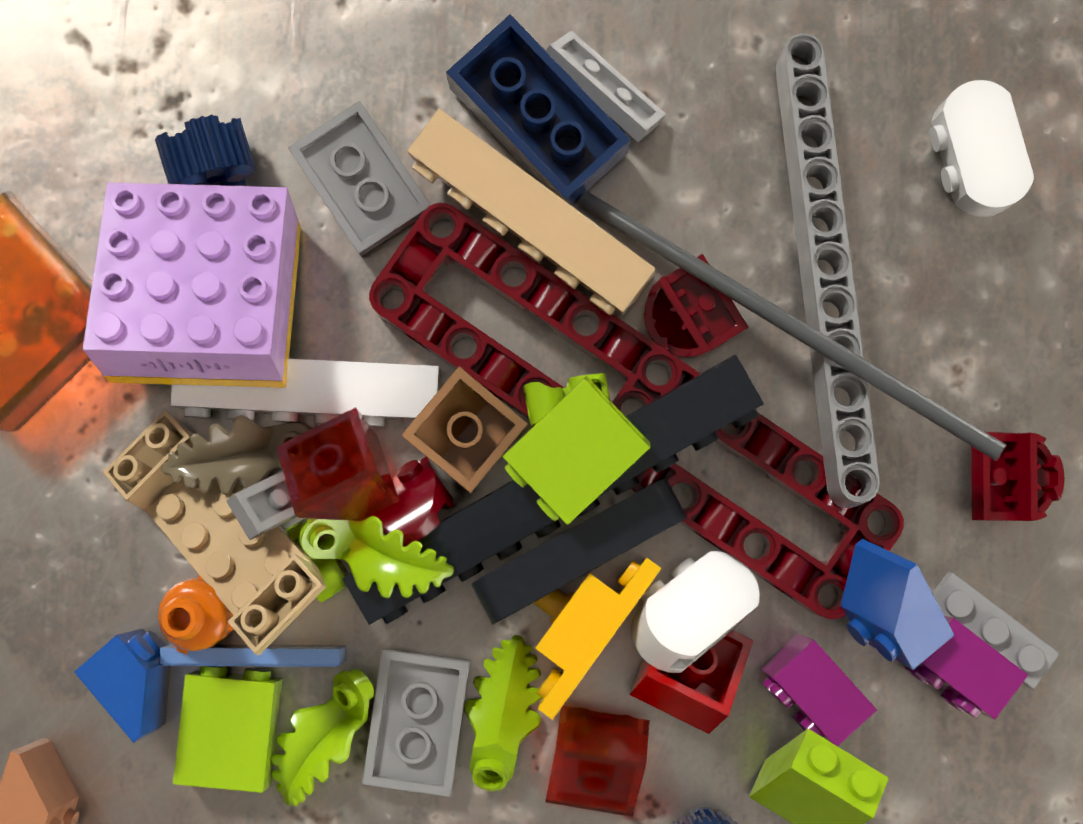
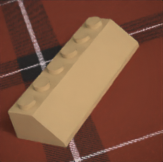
[407,108,656,316]

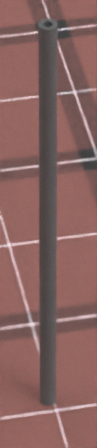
[578,191,1007,461]

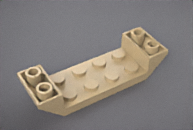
[103,409,326,656]

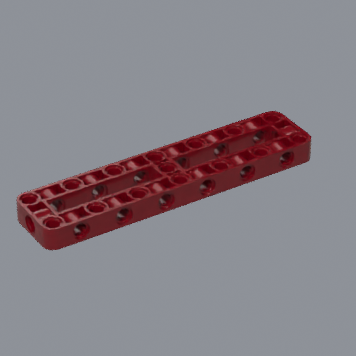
[369,203,904,619]

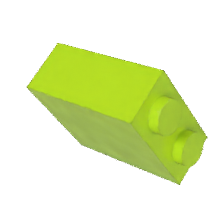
[503,376,651,525]
[173,666,283,793]
[749,729,889,824]

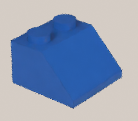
[841,539,954,670]
[74,628,170,743]

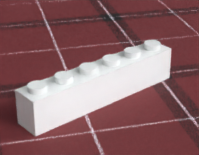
[171,359,442,428]

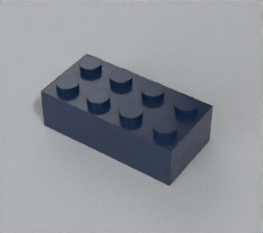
[446,14,631,205]

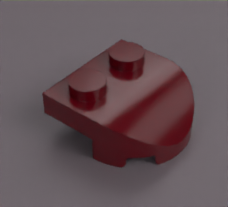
[644,253,749,357]
[971,432,1065,521]
[354,457,453,546]

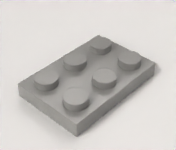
[288,101,430,257]
[362,649,471,797]

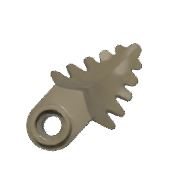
[162,415,320,495]

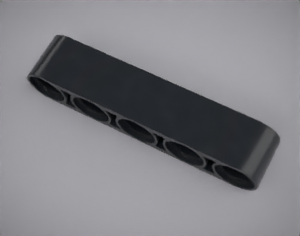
[471,478,688,625]

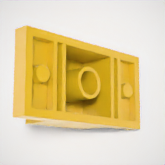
[533,558,662,720]

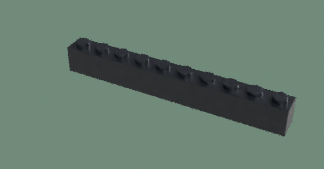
[342,354,764,625]

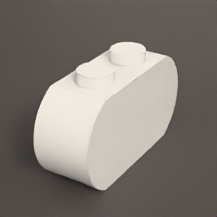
[930,80,1034,217]
[631,551,760,673]

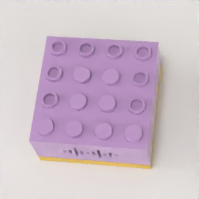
[83,182,301,388]

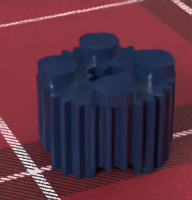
[155,114,256,186]

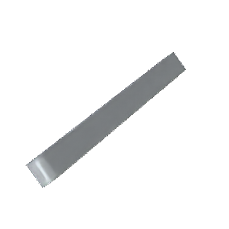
[776,33,880,508]

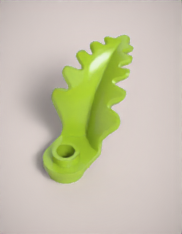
[299,515,454,598]
[464,635,542,791]
[271,668,374,806]

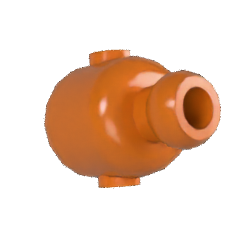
[157,575,234,654]

